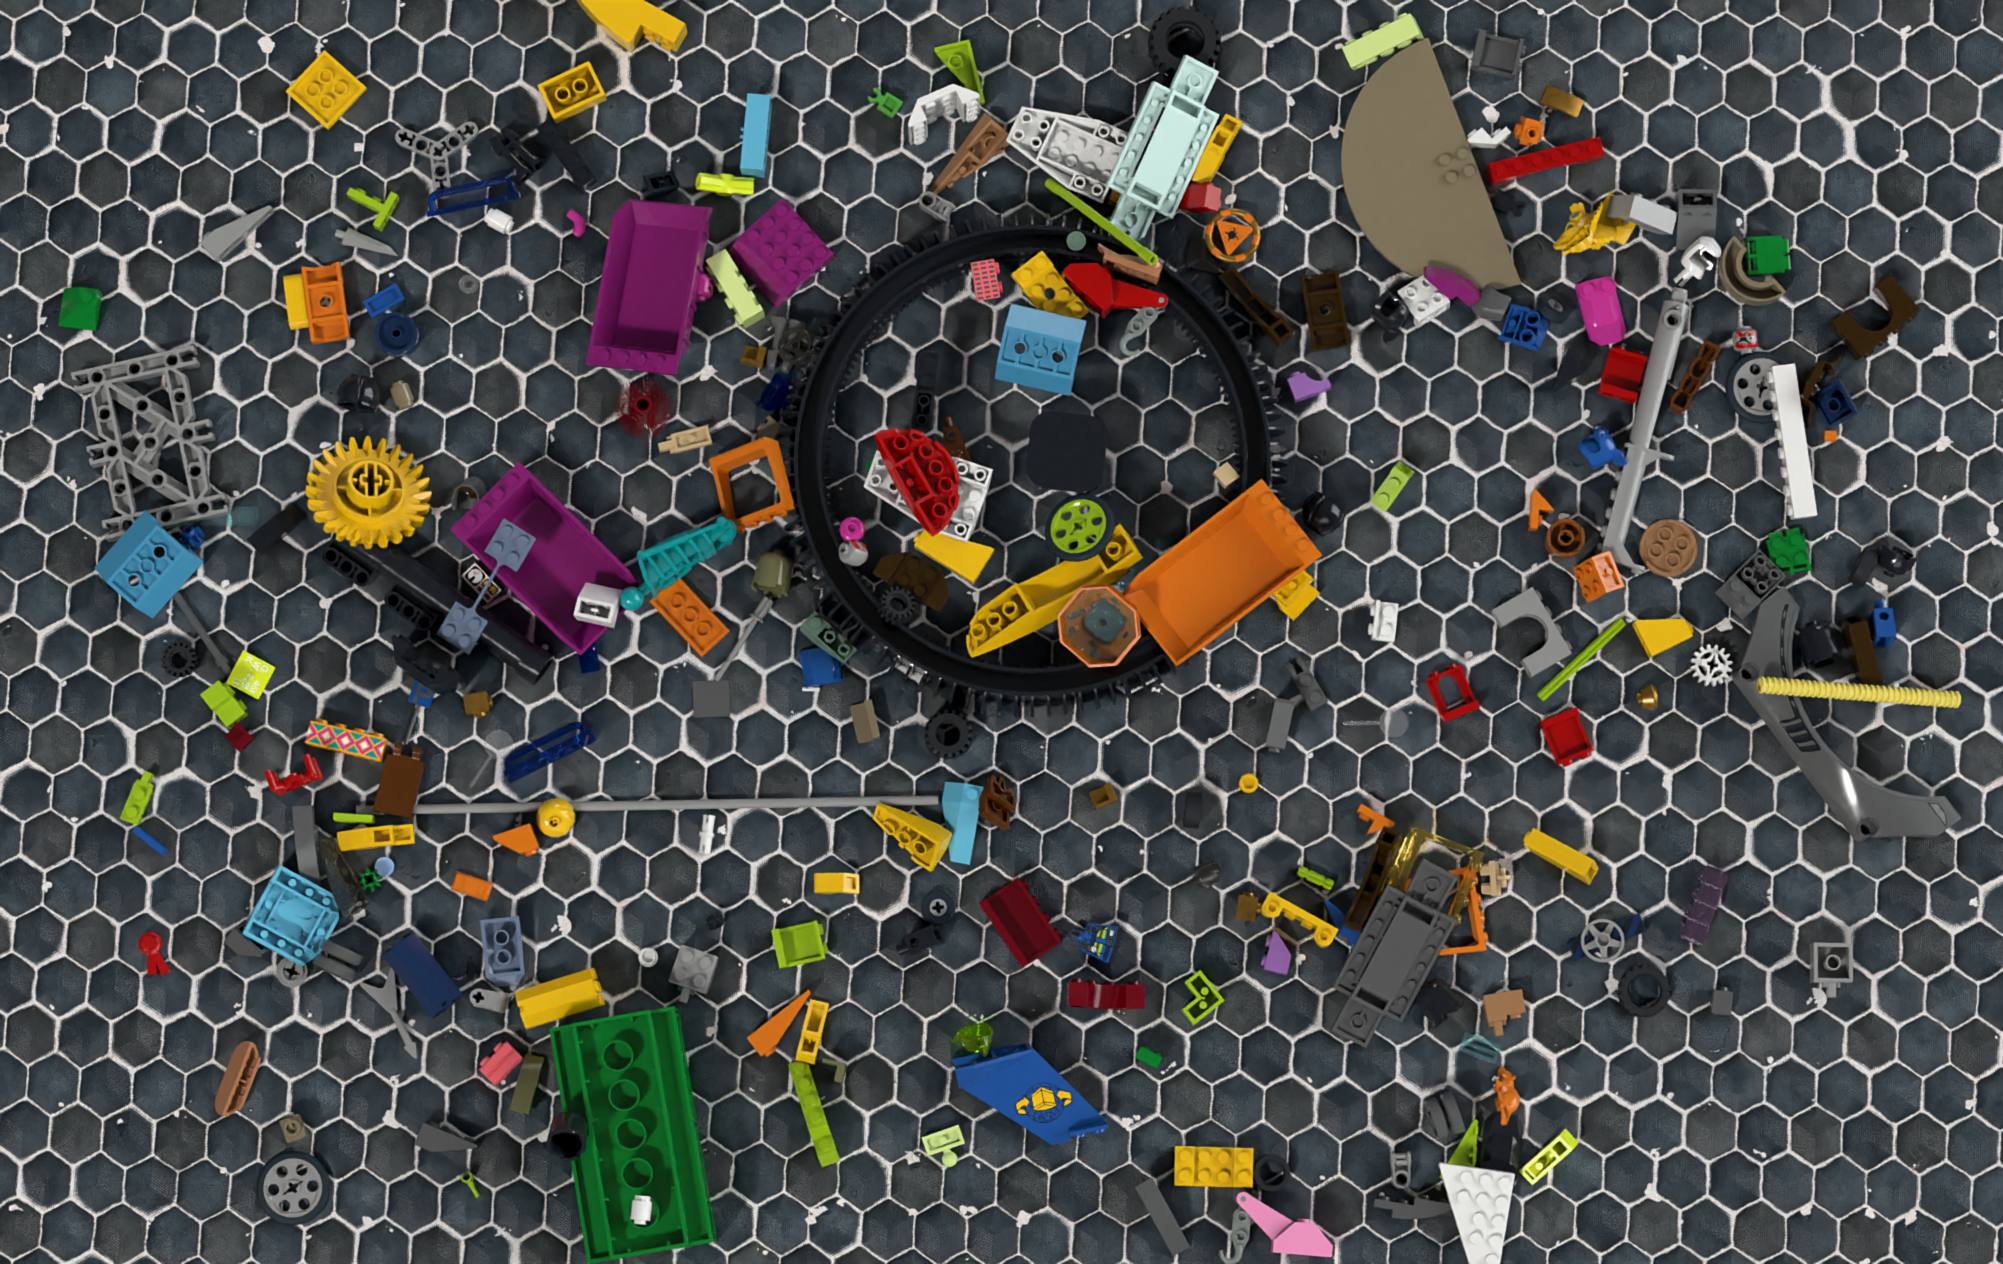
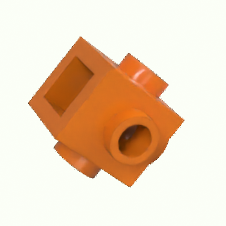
[1514,116,1544,147]

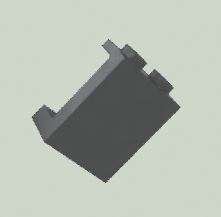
[1470,29,1526,80]

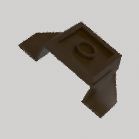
[1799,356,1842,428]
[873,552,949,612]

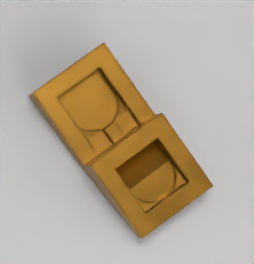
[1539,85,1584,118]

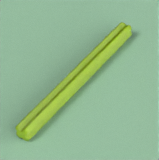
[1537,618,1626,701]

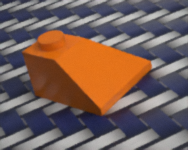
[493,823,541,857]

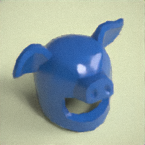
[1577,425,1627,470]

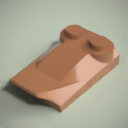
[1098,243,1163,286]

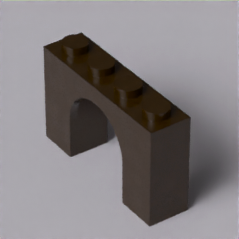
[1829,274,1920,360]

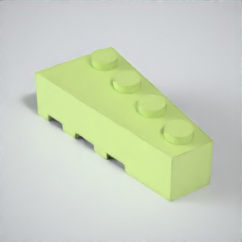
[1342,13,1424,70]
[705,249,765,328]

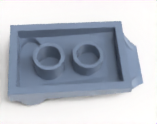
[480,916,525,987]

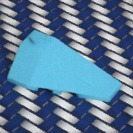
[942,782,983,865]

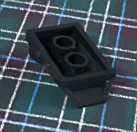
[1478,1112,1524,1185]

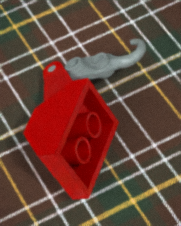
[1062,263,1168,356]

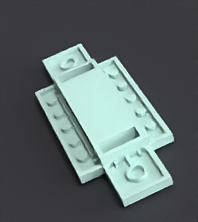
[1105,55,1219,243]

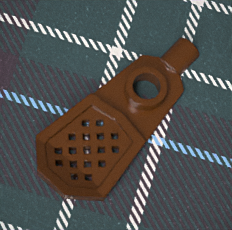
[943,417,971,462]

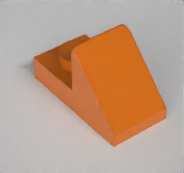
[1528,490,1554,531]
[1356,804,1395,835]

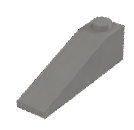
[200,205,275,263]

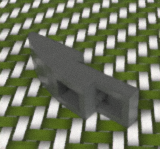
[1372,1195,1451,1219]

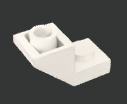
[1467,127,1511,149]

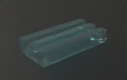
[1458,1032,1502,1065]

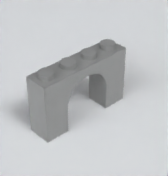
[1491,587,1572,678]

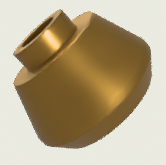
[1636,684,1658,711]

